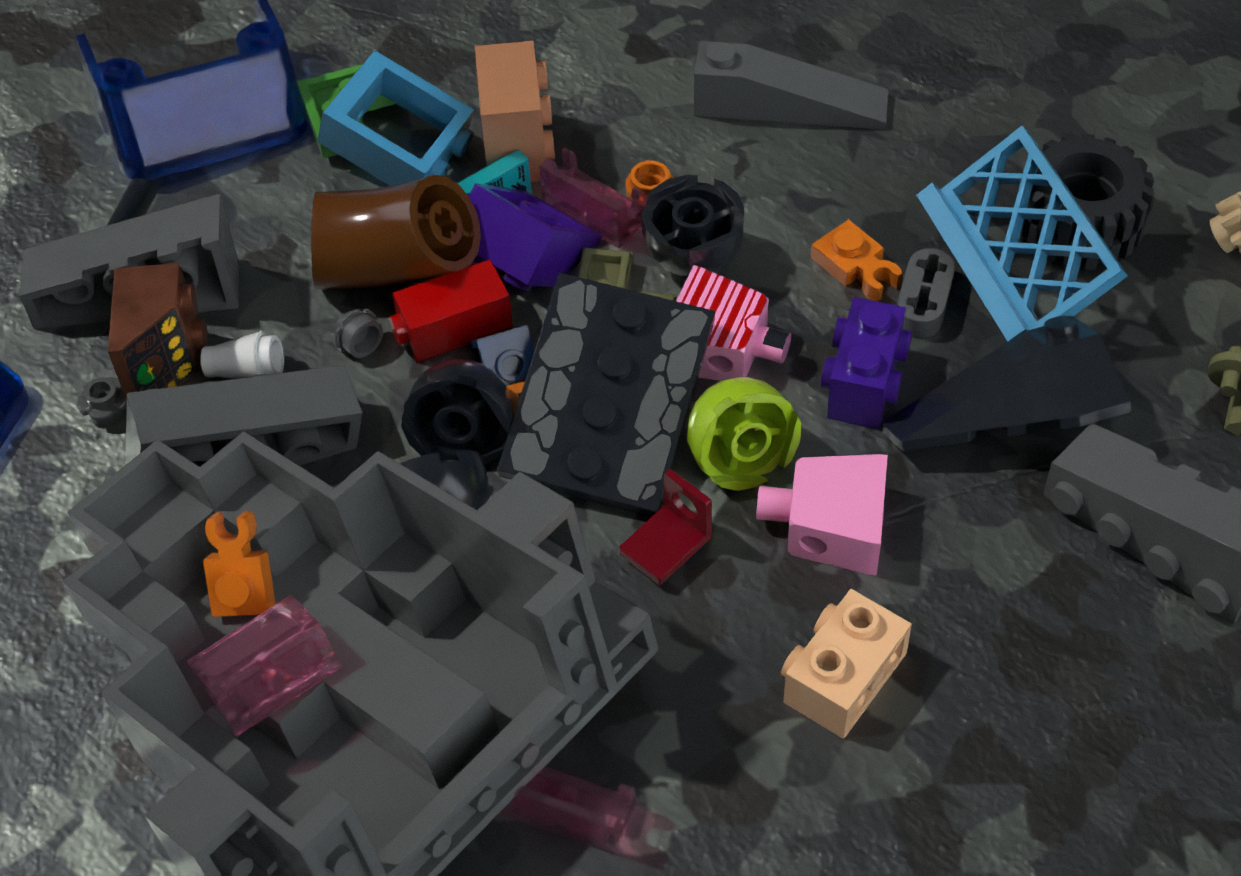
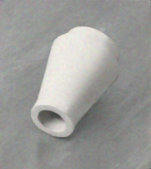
[201,331,284,379]

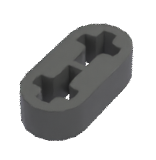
[897,248,955,338]

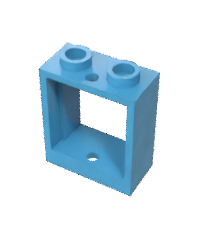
[317,50,474,186]

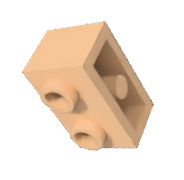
[781,589,912,739]

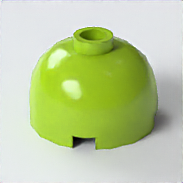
[687,377,802,491]

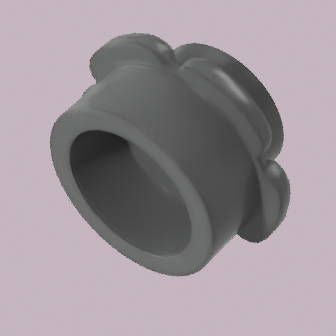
[333,309,383,358]
[77,377,127,426]

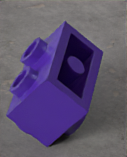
[820,297,913,429]

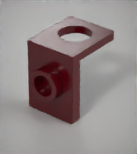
[619,469,712,585]

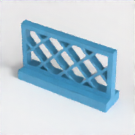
[916,126,1128,342]

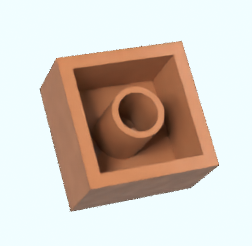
[475,41,555,182]

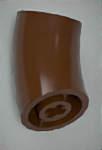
[311,175,481,290]

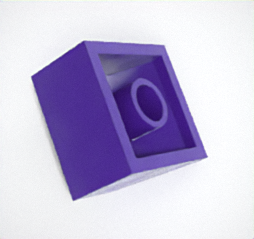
[469,183,603,291]

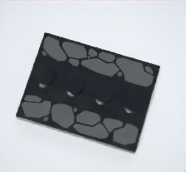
[497,272,716,517]

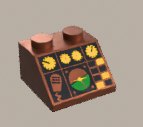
[108,263,208,401]

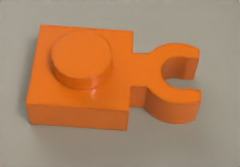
[811,219,903,302]
[203,511,276,617]

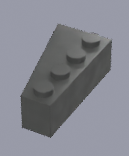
[1044,423,1241,624]

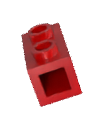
[389,260,513,363]

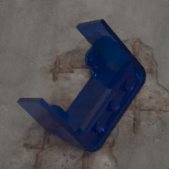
[75,0,307,181]

